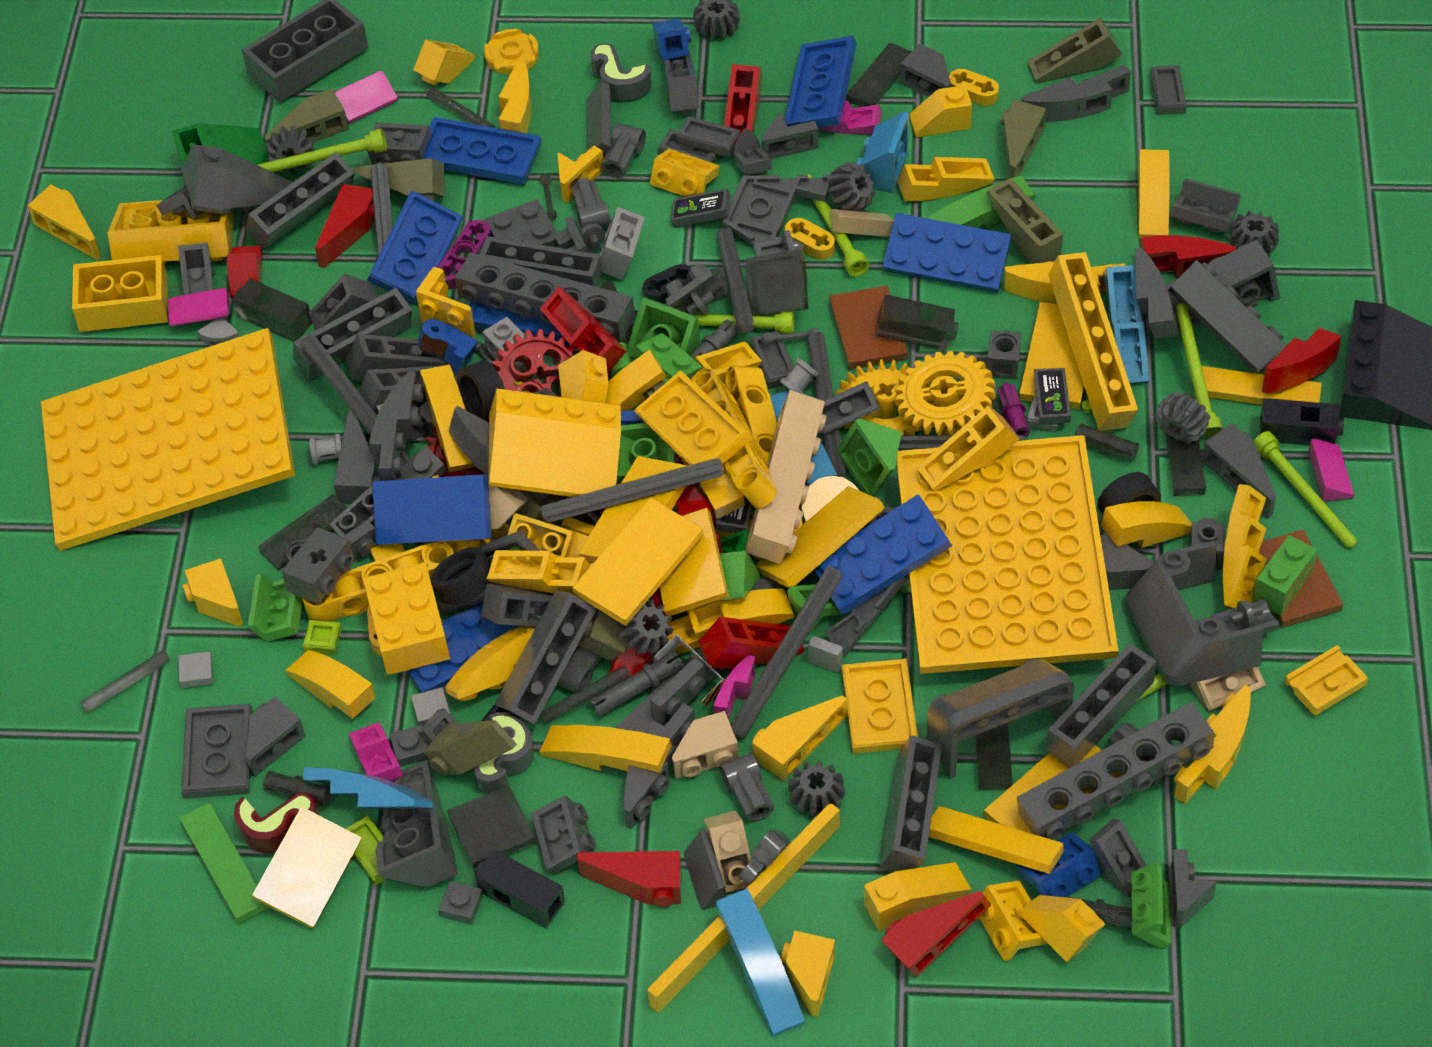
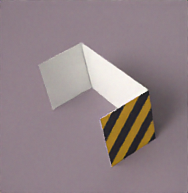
[655,634,725,708]

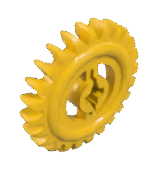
[895,351,996,437]
[836,359,934,436]

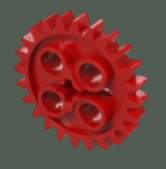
[491,329,575,397]

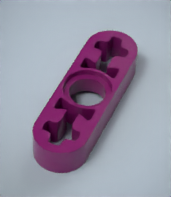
[437,220,492,290]

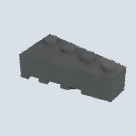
[1166,240,1280,332]

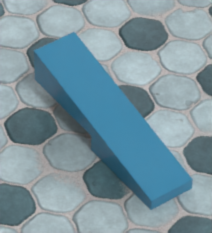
[1103,265,1149,384]

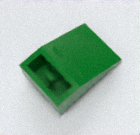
[172,123,269,167]

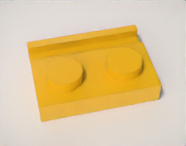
[1284,645,1368,716]

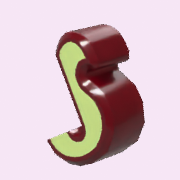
[234,792,320,853]

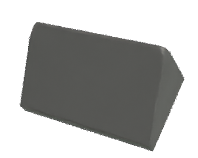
[822,381,880,435]
[684,830,726,910]

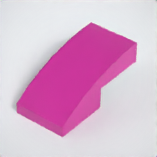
[820,101,882,134]
[714,655,756,720]
[349,722,403,781]

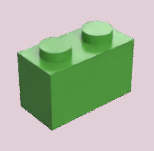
[1253,535,1318,616]

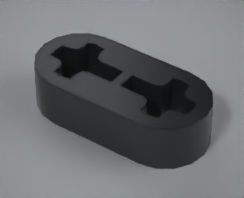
[642,264,693,304]

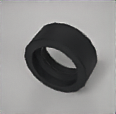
[457,360,505,421]
[1097,472,1161,515]
[431,547,491,605]

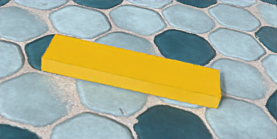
[1194,366,1322,405]
[929,806,1064,874]

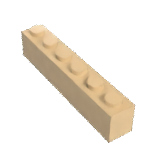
[744,390,827,564]

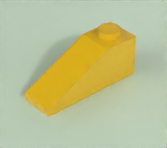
[27,184,101,260]
[558,350,609,403]
[916,405,1020,491]
[752,695,847,782]
[864,862,972,932]

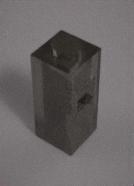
[233,278,313,342]
[876,294,959,351]

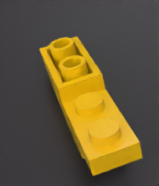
[1004,261,1126,304]
[508,513,593,563]
[667,589,795,655]
[445,626,535,701]
[1174,685,1251,804]

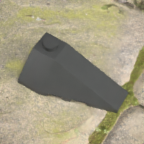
[182,144,291,214]
[376,760,458,887]

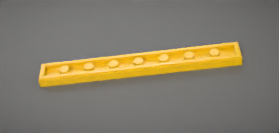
[648,804,840,1013]

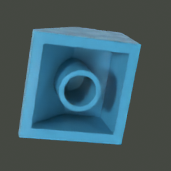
[857,111,909,193]

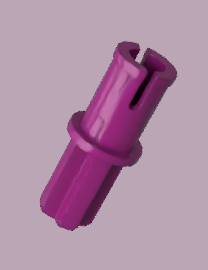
[998,382,1030,437]

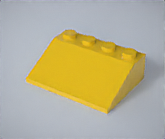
[107,200,234,264]
[488,388,621,497]

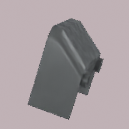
[1126,541,1263,686]
[927,659,1074,779]

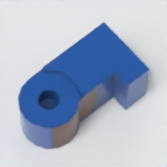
[418,319,478,375]

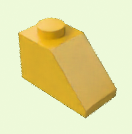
[413,39,476,85]
[909,85,972,138]
[182,558,244,627]
[1018,895,1105,962]
[781,930,835,1017]

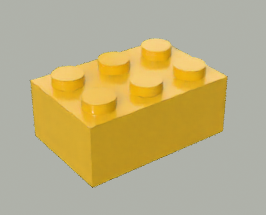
[72,255,168,332]
[363,562,450,675]

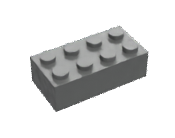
[242,0,368,102]

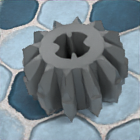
[693,0,740,41]
[266,125,315,175]
[827,162,876,211]
[1229,211,1279,257]
[1155,391,1210,444]
[616,599,674,655]
[788,760,845,819]

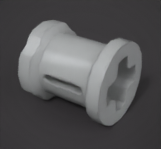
[780,357,819,394]
[309,434,342,465]

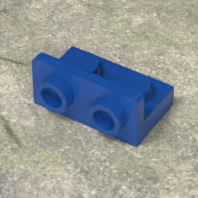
[1016,832,1101,897]

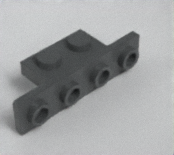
[616,647,724,733]

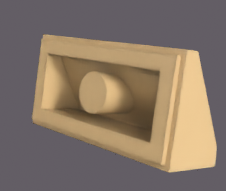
[830,209,894,237]
[1190,667,1266,712]

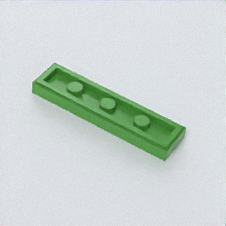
[179,802,269,924]

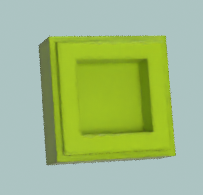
[302,620,342,655]

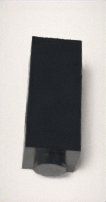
[1259,398,1344,446]
[475,849,565,928]

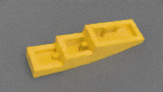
[605,349,667,411]
[420,365,477,472]
[1223,484,1267,609]
[487,550,592,596]
[539,725,671,773]

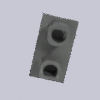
[554,215,605,253]
[665,263,724,315]
[1211,599,1279,637]

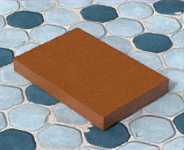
[829,285,908,370]
[1259,530,1343,628]

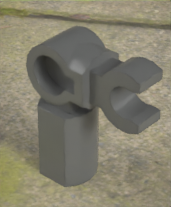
[739,829,790,884]

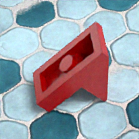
[227,245,263,299]

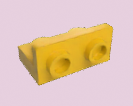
[650,149,720,197]
[979,881,1047,961]

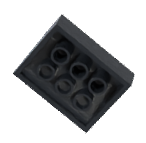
[1339,300,1432,430]

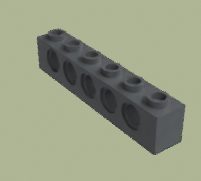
[455,252,635,342]
[1017,702,1214,840]

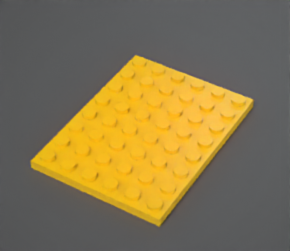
[41,328,295,551]
[896,435,1118,674]

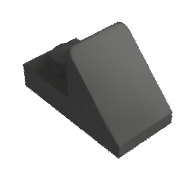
[762,112,819,159]
[178,243,215,295]
[1089,819,1147,896]
[1170,849,1217,927]

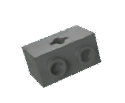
[281,527,354,605]

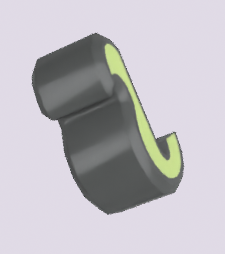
[591,43,652,101]
[474,712,534,795]

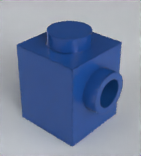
[652,18,691,60]

